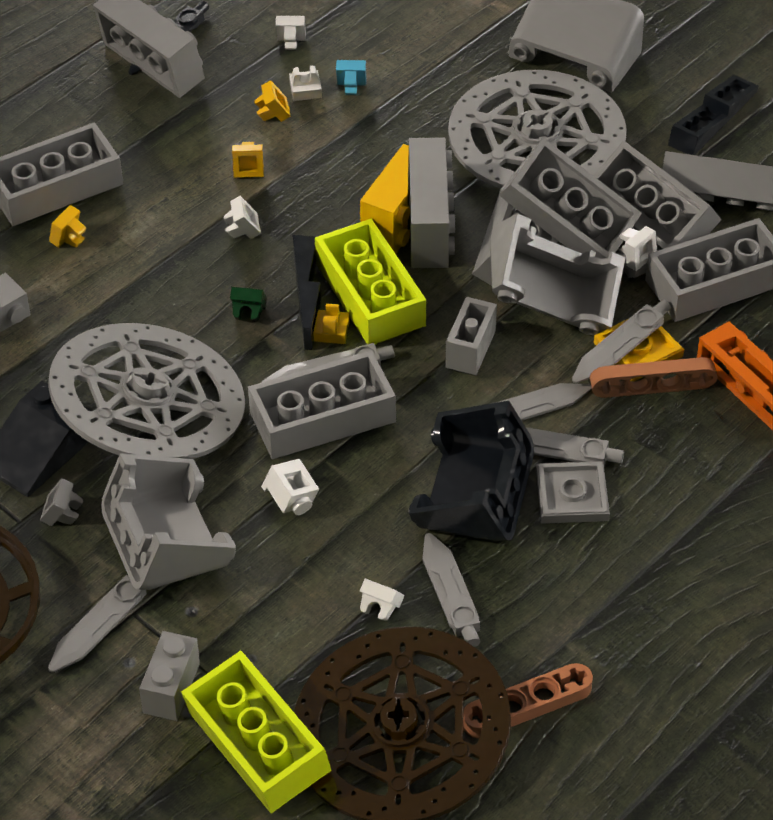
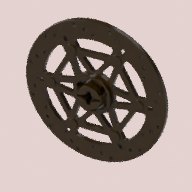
[294,627,511,820]

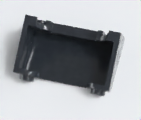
[409,401,534,542]

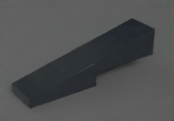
[668,75,759,155]
[292,235,321,350]

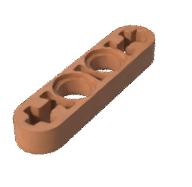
[589,357,718,398]
[463,663,593,738]

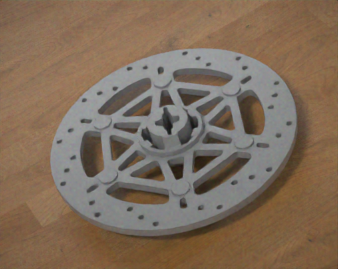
[448,70,627,188]
[48,323,245,459]

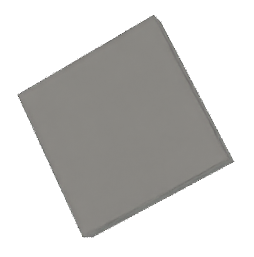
[536,461,610,524]

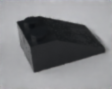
[0,381,92,497]

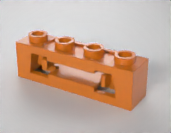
[697,321,773,430]

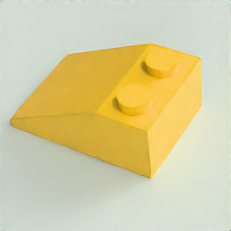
[360,144,410,254]

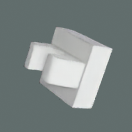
[276,16,306,50]
[289,66,322,101]
[224,196,261,239]
[620,226,657,271]
[360,578,405,621]

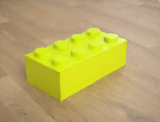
[315,218,426,344]
[181,650,332,814]

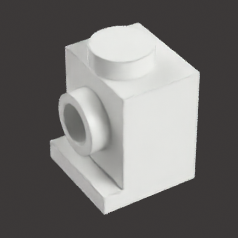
[261,459,319,515]

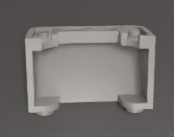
[509,0,644,93]
[490,213,626,335]
[101,453,236,590]

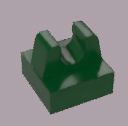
[230,287,267,322]

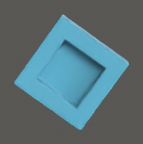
[336,60,366,95]

